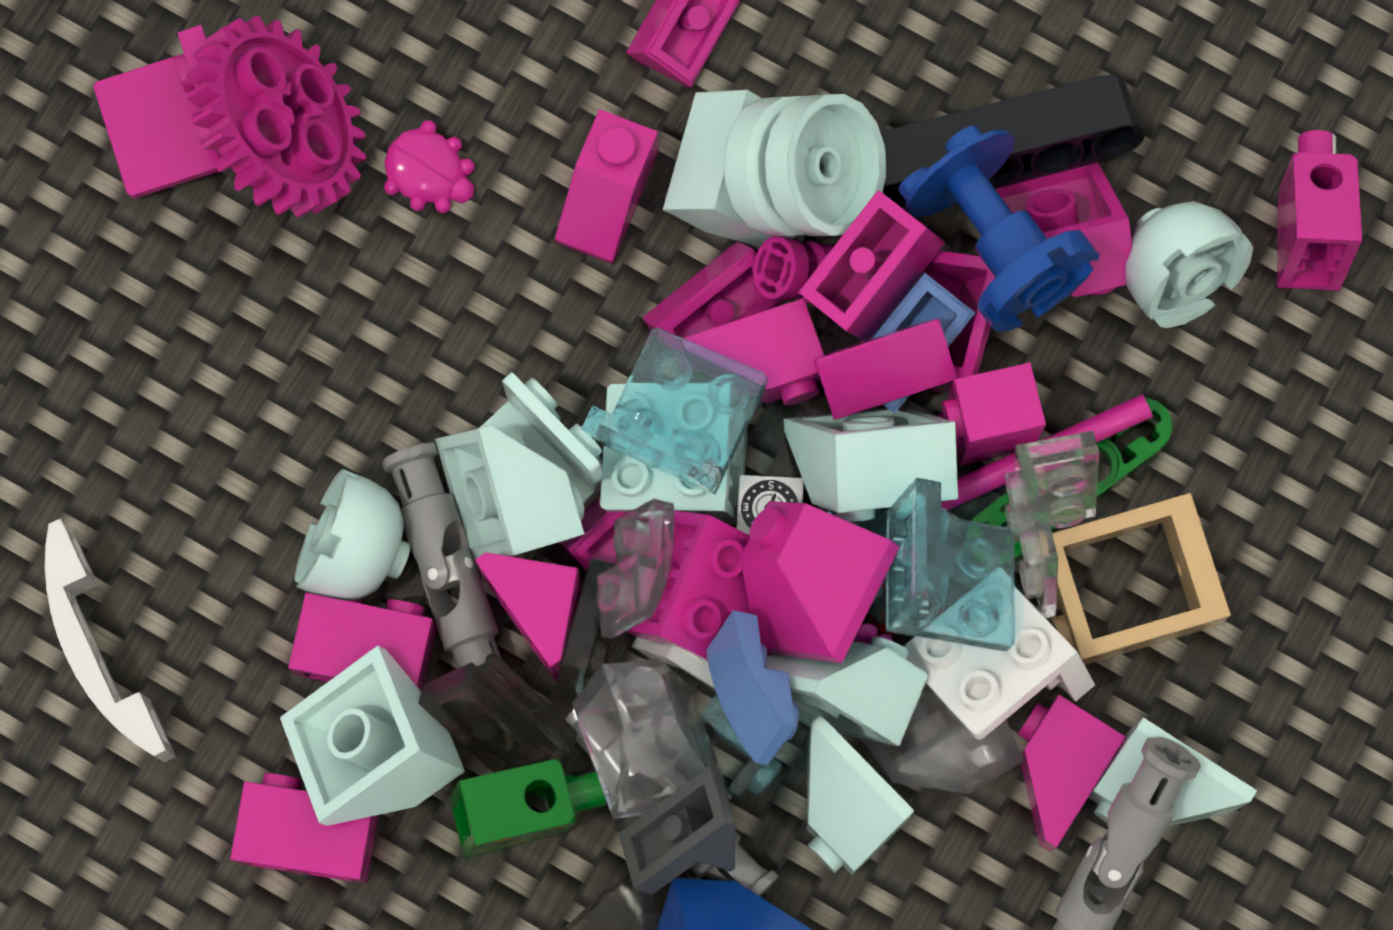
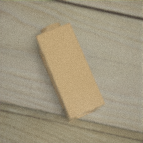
[1031,493,1231,665]

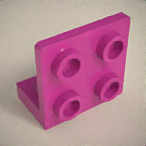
[93,25,221,199]
[621,510,774,661]

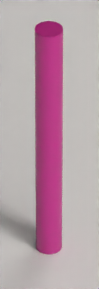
[915,394,1153,523]

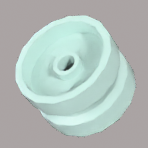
[724,94,886,236]

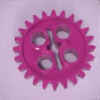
[187,16,366,217]

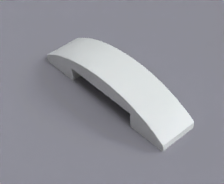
[45,518,176,763]

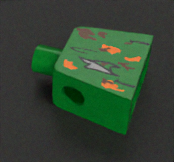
[448,759,606,860]

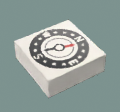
[736,475,804,535]

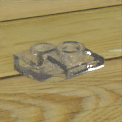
[597,498,674,639]

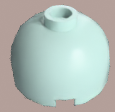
[1125,201,1253,328]
[294,469,411,601]

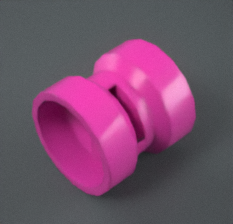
[753,236,833,304]

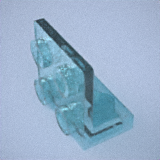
[581,328,768,495]
[886,477,1015,651]

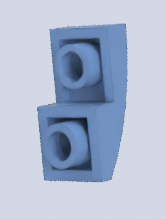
[706,610,799,765]

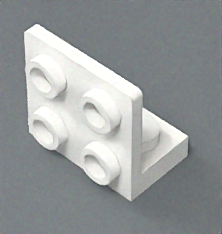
[903,568,1095,740]

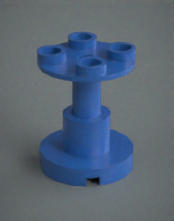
[898,125,1100,332]

